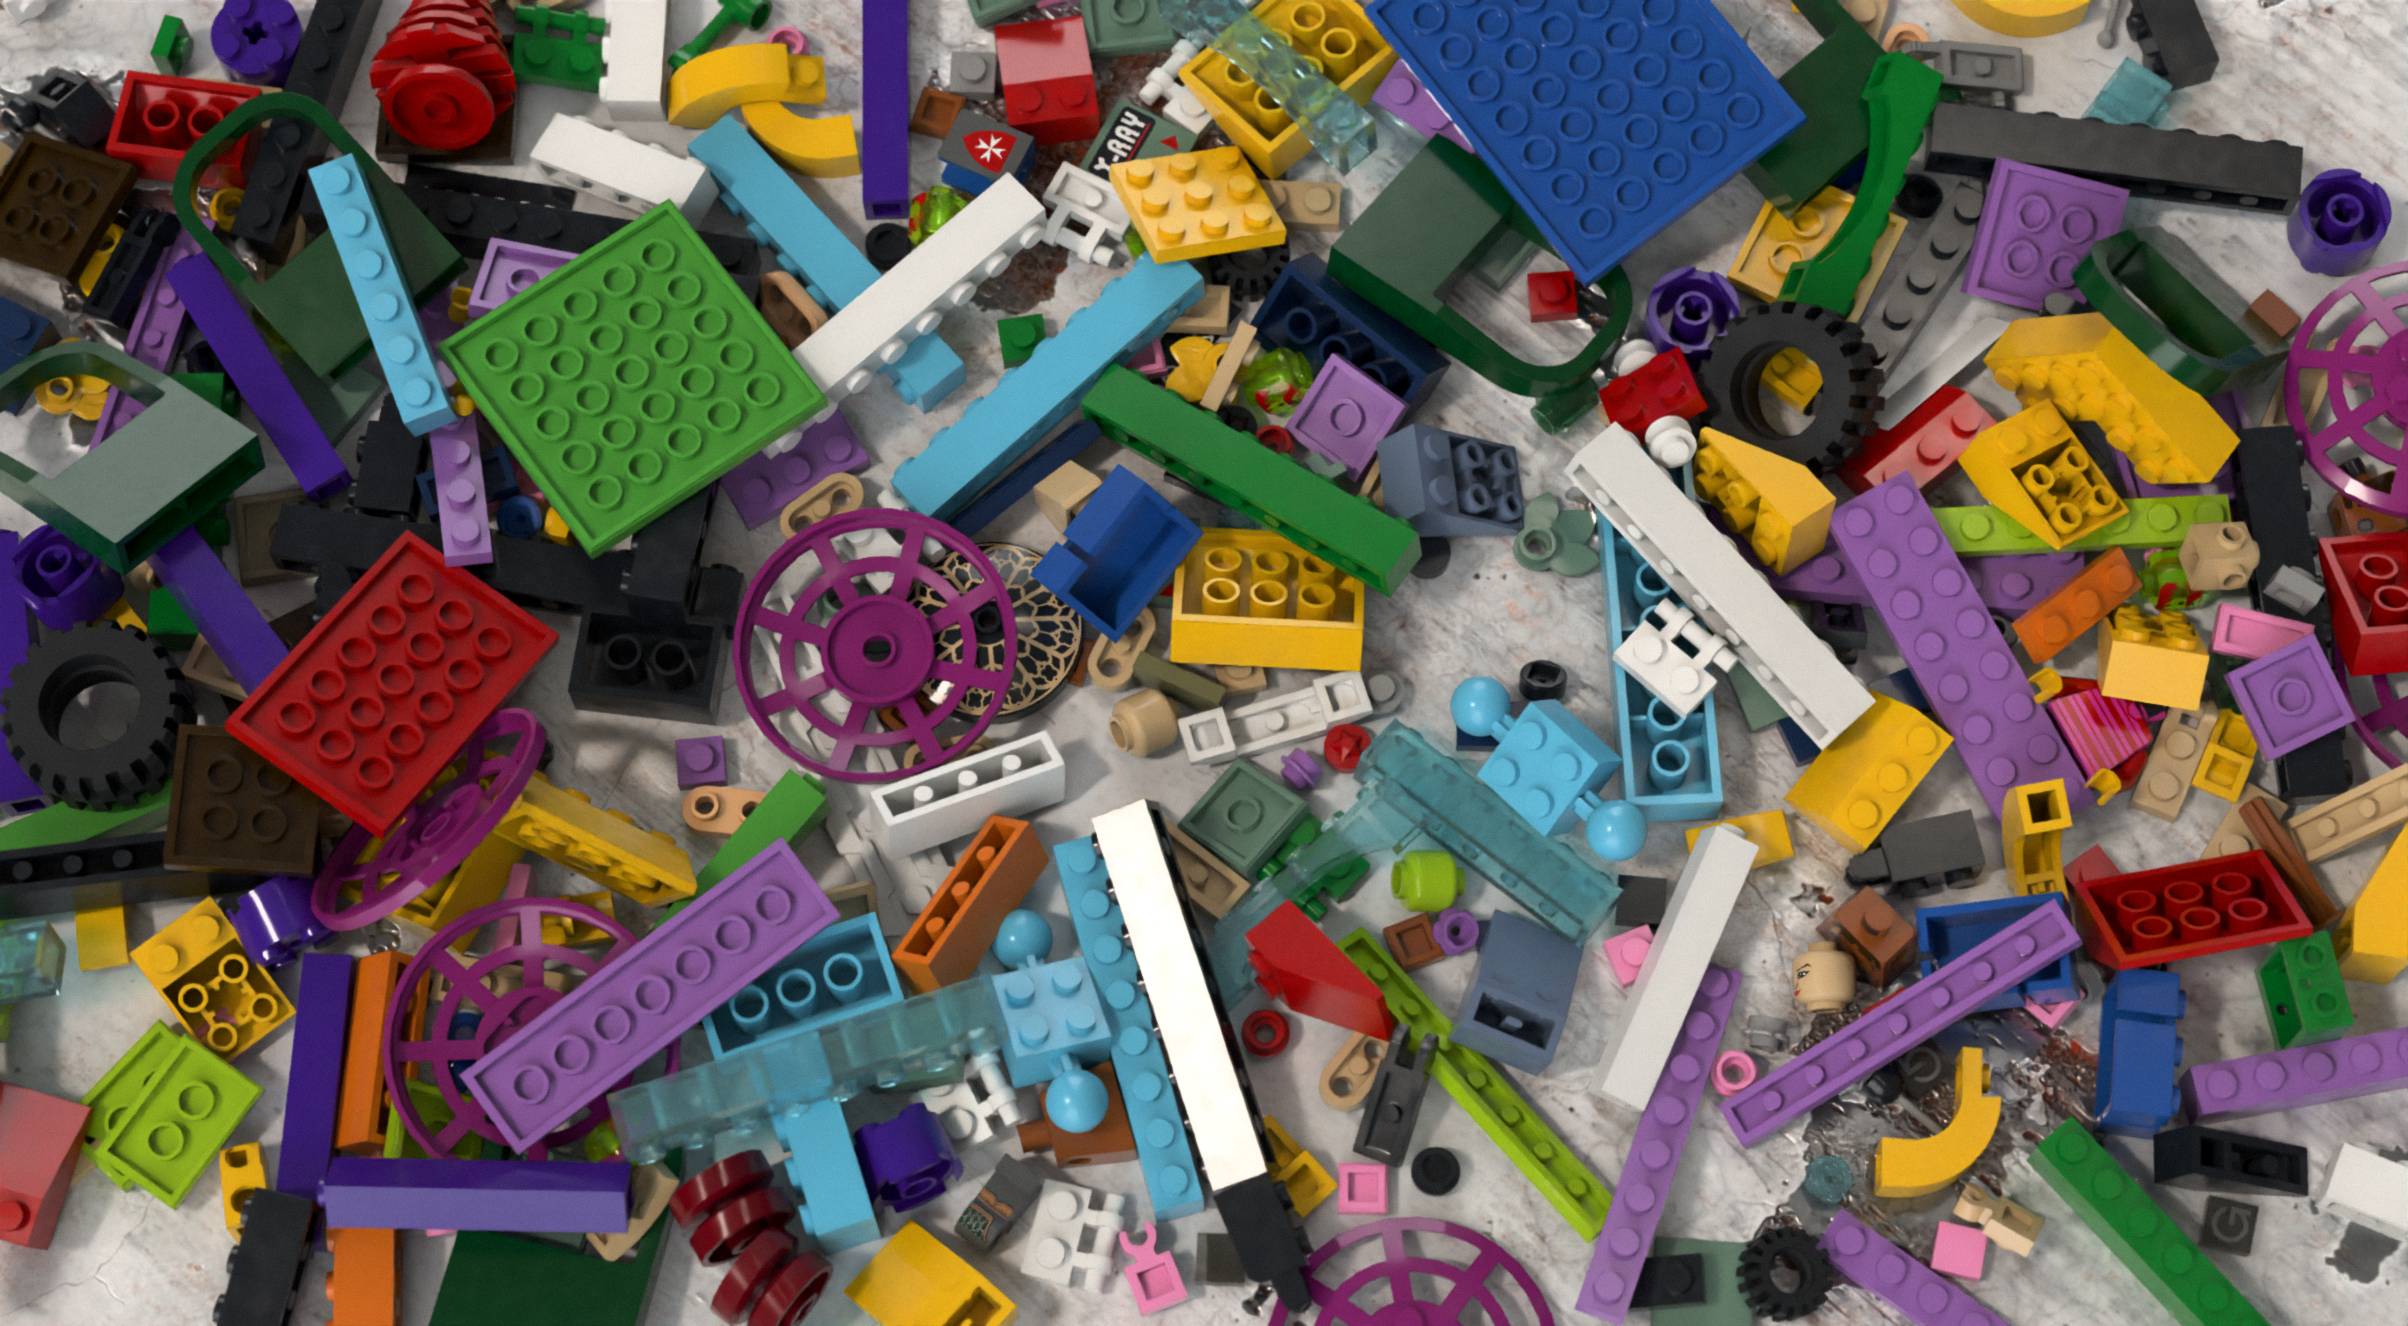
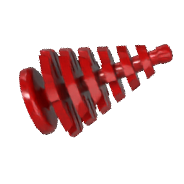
[369,0,517,149]

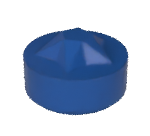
[496,494,546,539]

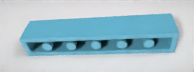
[308,153,459,437]

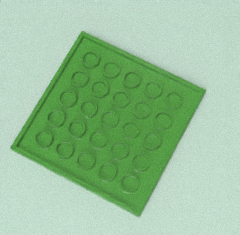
[435,198,828,560]

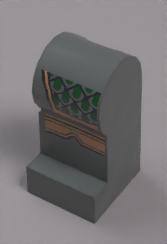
[954,1153,1043,1255]

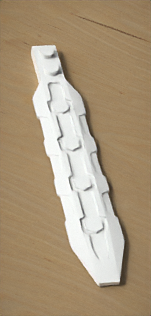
[754,585,1020,1095]

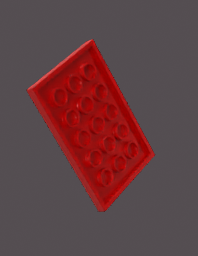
[225,530,560,840]

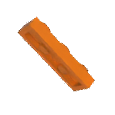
[2011,547,2143,664]

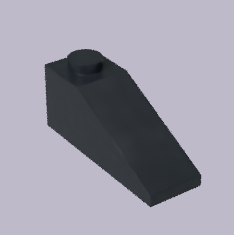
[2153,1124,2308,1198]

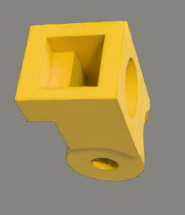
[219,1141,273,1244]

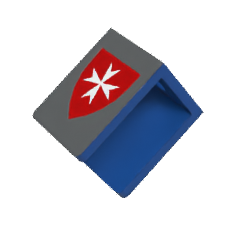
[938,108,1036,197]

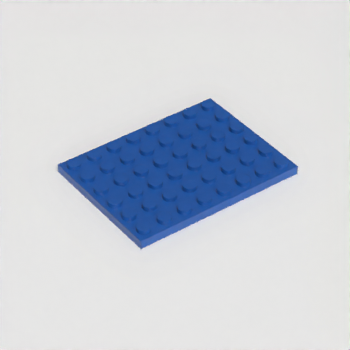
[1363,0,1807,289]

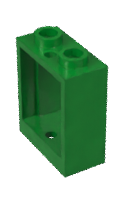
[2254,930,2355,1051]

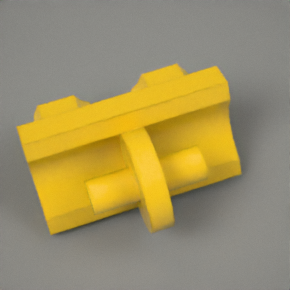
[540,890,616,948]

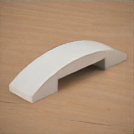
[1177,671,1373,766]

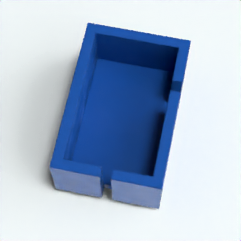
[1030,464,1204,643]
[1916,891,2081,1012]
[2092,968,2187,1140]

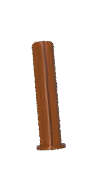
[2239,796,2345,933]

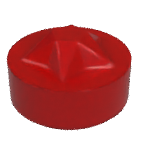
[1324,724,1371,774]

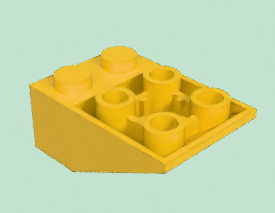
[1957,398,2130,551]
[1693,427,1836,577]
[2097,602,2210,711]
[2331,821,2408,985]
[129,895,297,1063]
[843,1219,1019,1326]

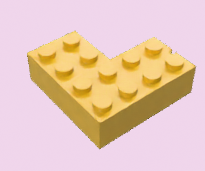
[1982,312,2241,484]

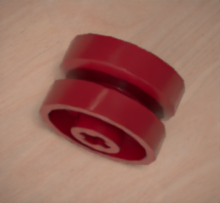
[667,1149,797,1267]
[710,1223,834,1326]

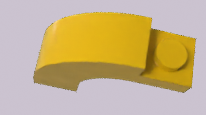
[1950,0,2092,38]
[666,43,827,129]
[740,101,861,179]
[2002,778,2074,925]
[1874,1047,2001,1198]

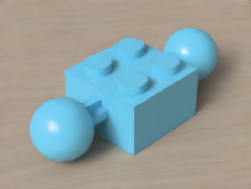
[1450,676,1648,861]
[987,909,1112,1133]

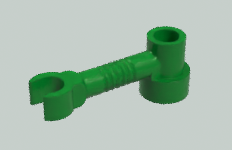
[667,0,772,75]

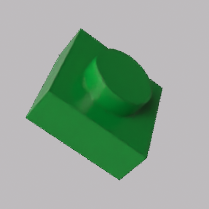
[150,15,193,77]
[997,313,1046,369]

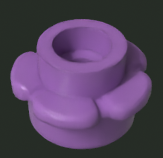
[1280,748,1324,791]
[1432,907,1479,955]

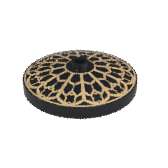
[907,542,1085,724]

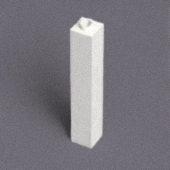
[1587,823,1759,1112]

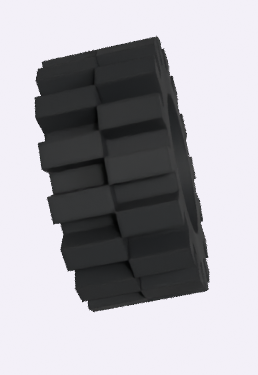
[1208,235,1290,303]
[1736,1227,1834,1322]

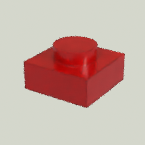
[1526,271,1578,323]
[2063,844,2122,898]

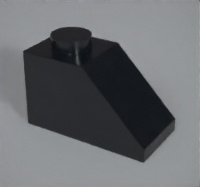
[28,69,115,150]

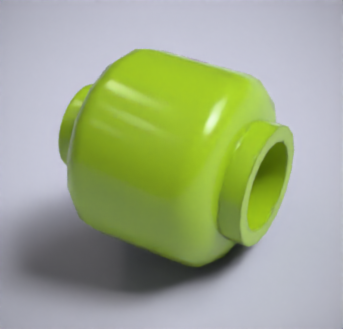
[1391,849,1465,912]

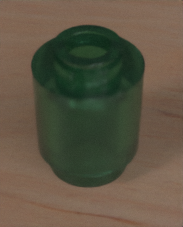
[1530,377,1599,437]

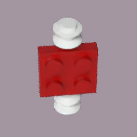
[1598,339,1708,468]

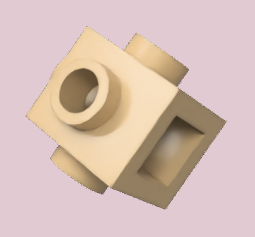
[2178,521,2260,591]

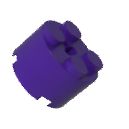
[210,0,305,89]
[2287,168,2392,275]
[1643,266,1740,373]
[10,524,125,632]
[226,870,341,974]
[853,1102,964,1214]

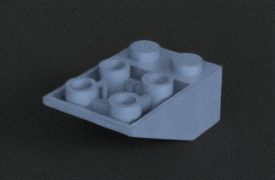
[1376,423,1524,537]
[1447,909,1584,1077]

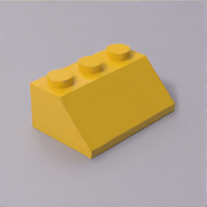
[1783,689,1954,855]

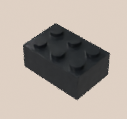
[568,602,731,726]

